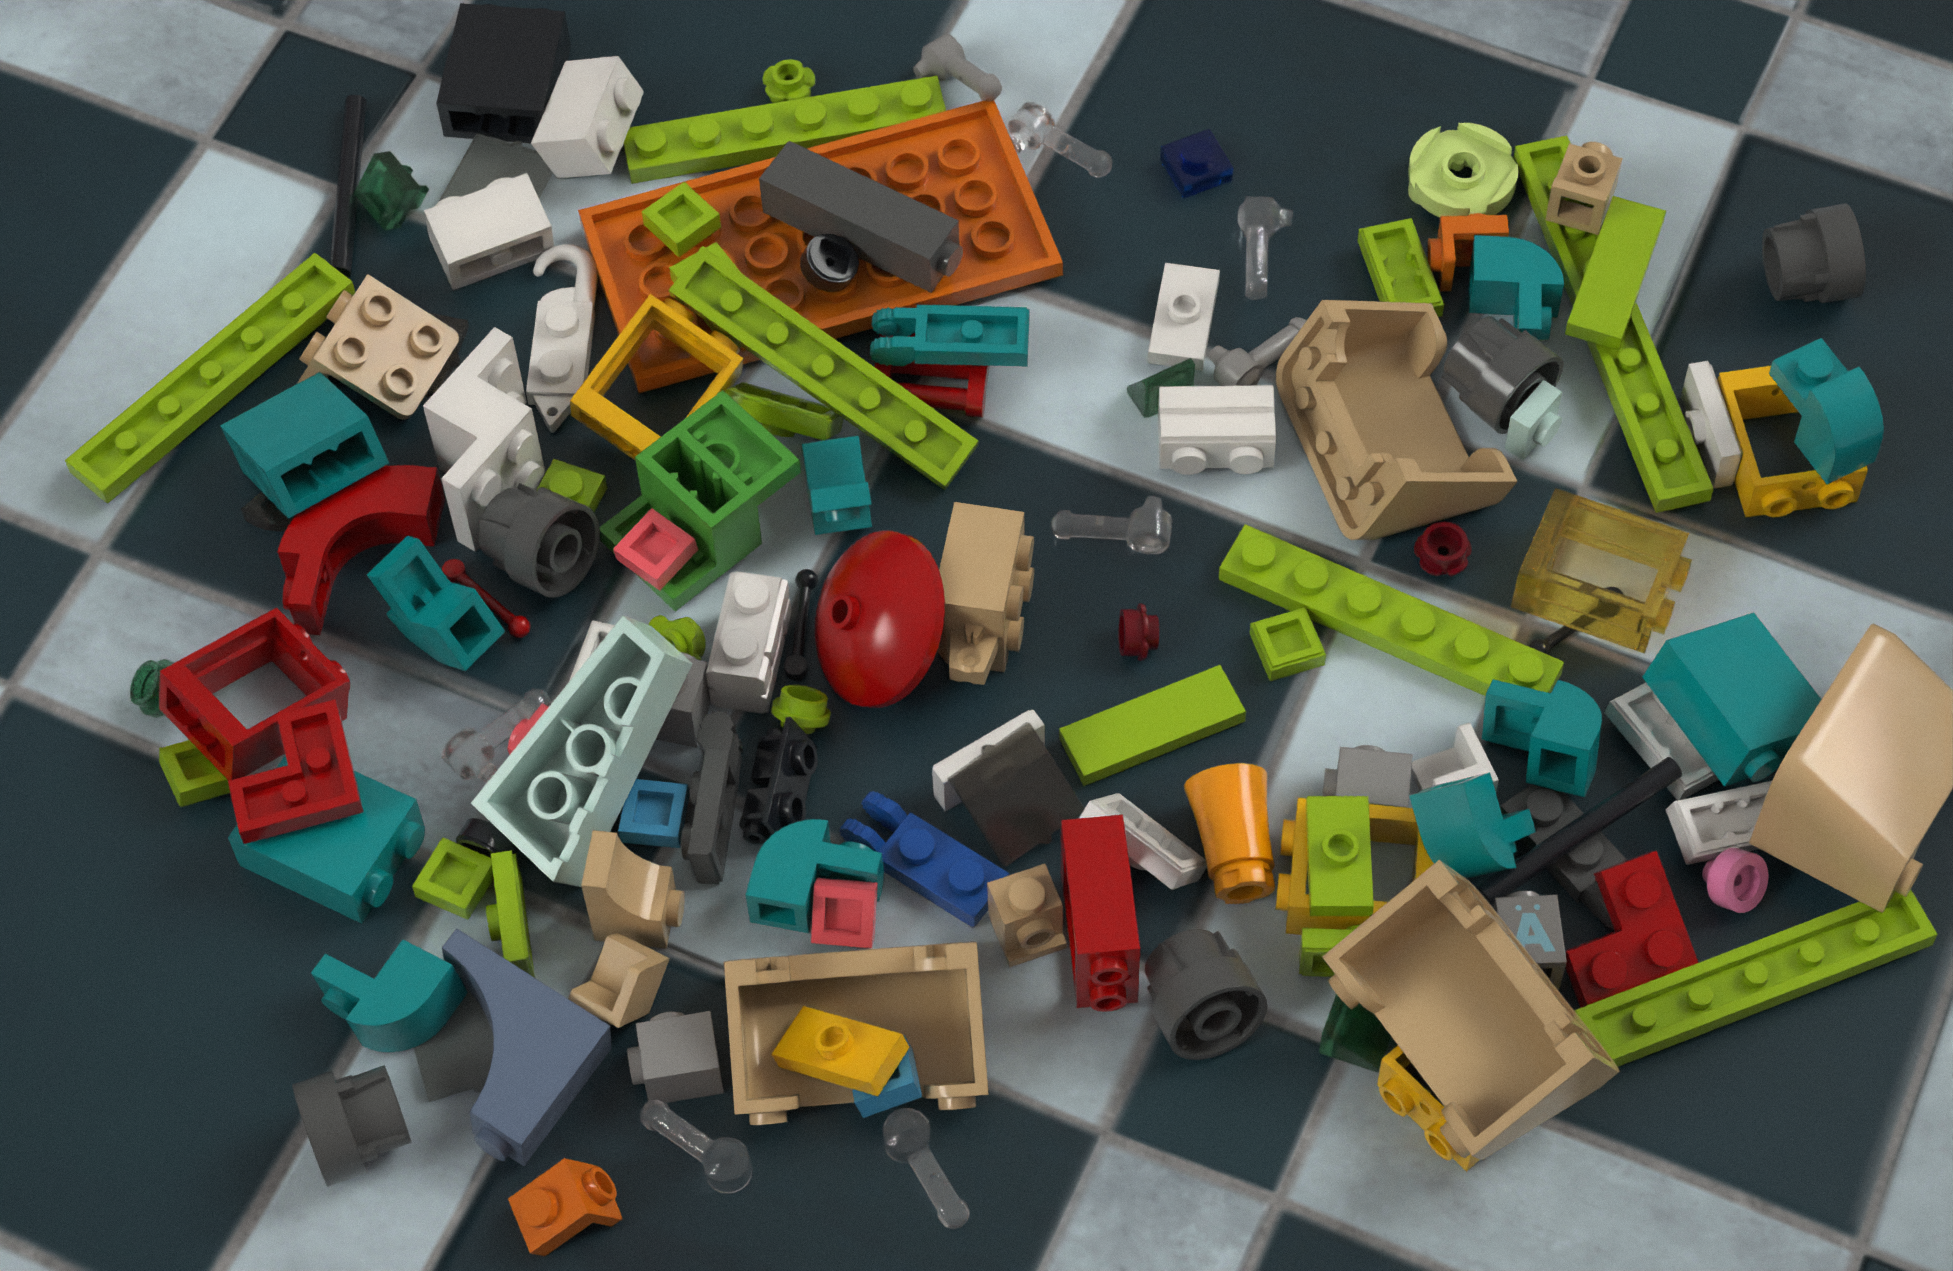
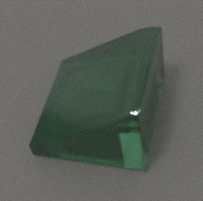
[1127,358,1195,418]
[1319,994,1391,1073]

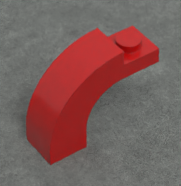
[277,465,445,635]

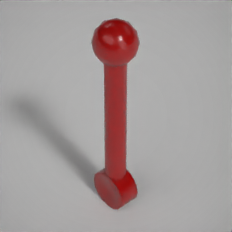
[442,559,531,638]

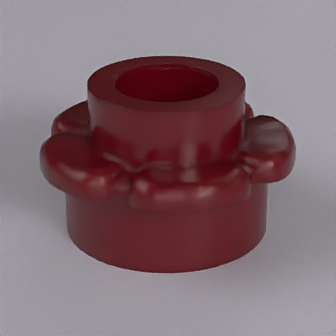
[1414,522,1472,576]
[1118,603,1159,661]

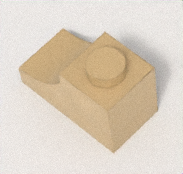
[581,830,685,949]

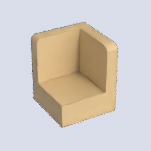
[568,932,670,1028]

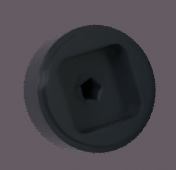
[800,234,859,292]
[456,818,519,858]

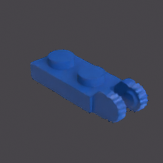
[839,791,1009,928]

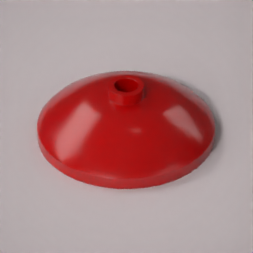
[815,531,945,708]

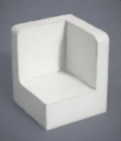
[1411,723,1499,792]

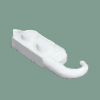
[526,244,598,433]

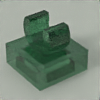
[354,151,430,230]

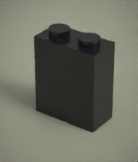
[436,3,571,144]

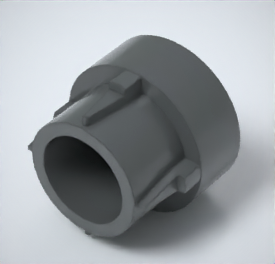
[1762,203,1866,303]
[1442,316,1564,434]
[478,483,600,598]
[1145,929,1267,1060]
[292,1065,412,1187]

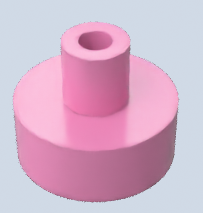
[1702,848,1769,913]

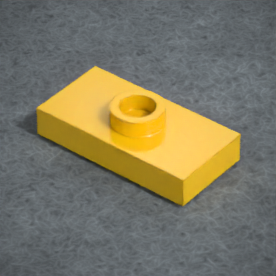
[771,1006,910,1096]

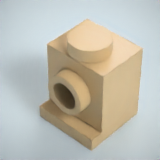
[1545,142,1623,235]
[987,864,1067,968]

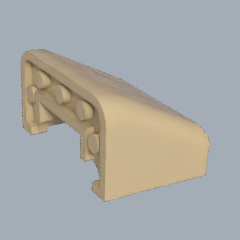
[1276,300,1518,540]
[1749,623,1953,913]
[1322,860,1620,1160]
[724,941,989,1125]

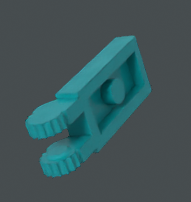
[870,304,1030,367]

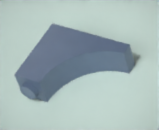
[442,928,612,1166]

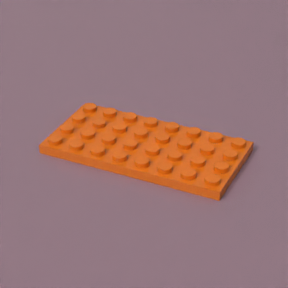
[578,100,1063,393]

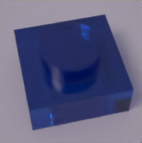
[1160,128,1233,199]

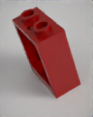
[159,607,350,781]
[1061,814,1140,1012]

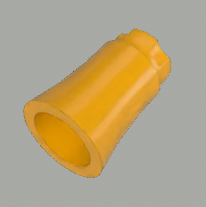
[1184,763,1275,904]

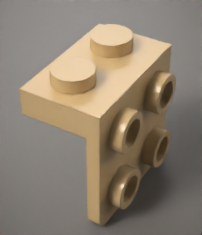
[298,274,459,420]

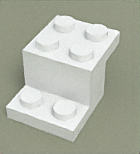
[423,327,545,552]

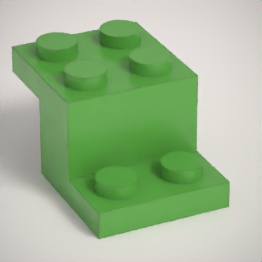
[599,390,801,612]

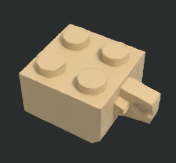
[938,502,1034,685]

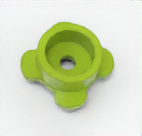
[648,615,706,661]

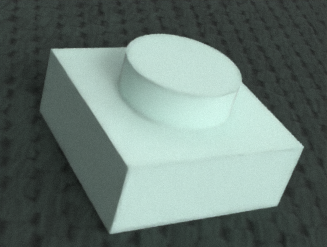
[1505,380,1562,460]

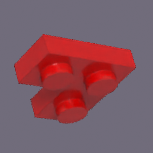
[228,699,364,844]
[1565,851,1699,1008]

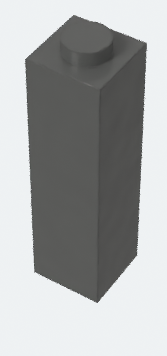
[759,141,963,293]

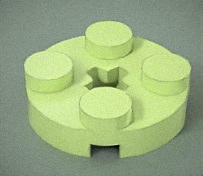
[1408,123,1519,217]

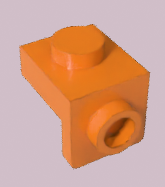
[1427,213,1509,292]
[508,1158,622,1256]

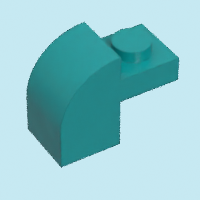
[1469,235,1564,340]
[1769,338,1884,484]
[800,436,872,535]
[367,536,505,671]
[1482,679,1602,797]
[1409,772,1536,879]
[745,819,885,933]
[311,939,468,1052]

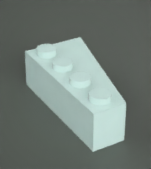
[471,616,693,887]

